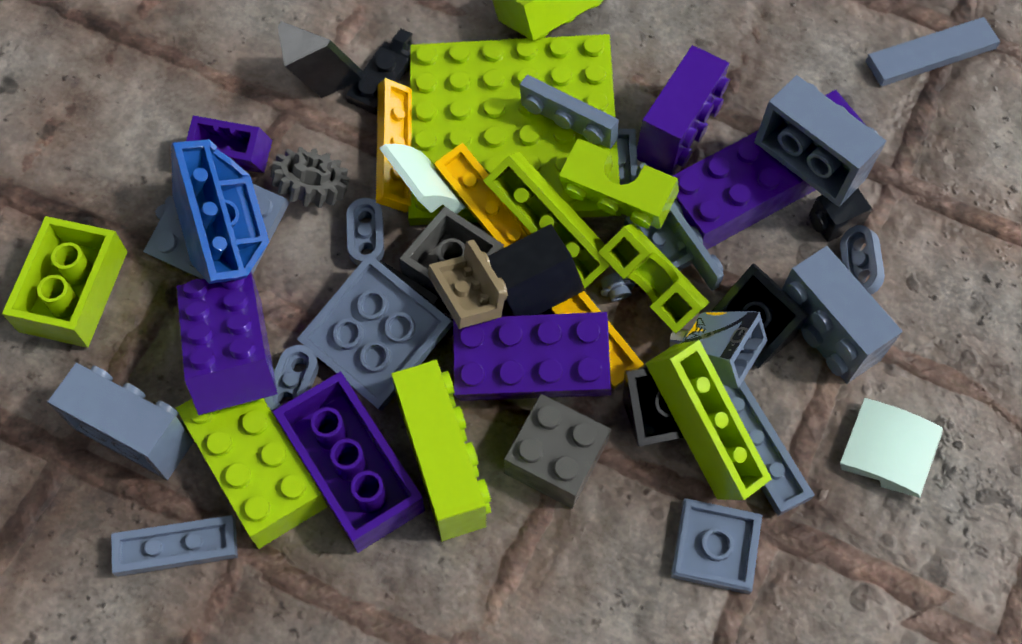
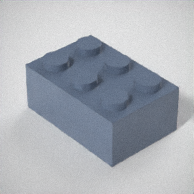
[754,75,886,207]
[782,246,903,384]
[47,363,194,481]

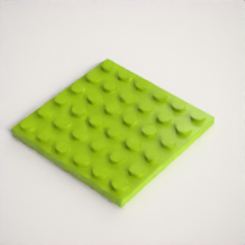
[408,34,621,225]

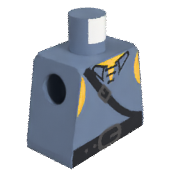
[670,311,767,389]

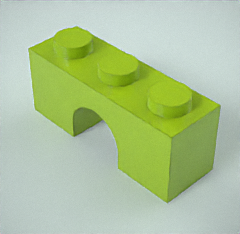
[559,138,679,229]
[598,223,710,334]

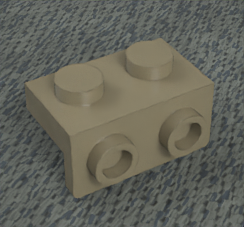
[428,240,508,329]

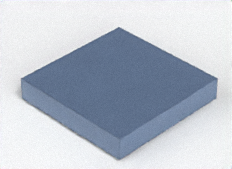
[670,498,762,594]

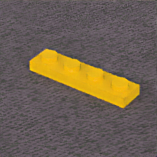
[376,78,412,213]

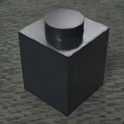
[809,188,873,242]

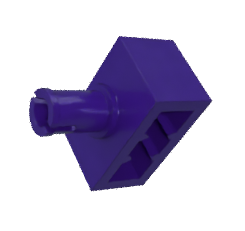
[186,115,273,173]

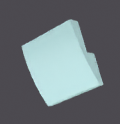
[379,144,465,214]
[840,398,943,498]

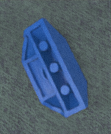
[171,139,269,284]

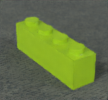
[483,151,610,289]
[645,340,772,500]

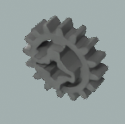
[270,147,350,208]

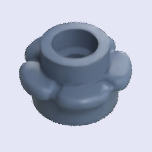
[601,272,635,302]

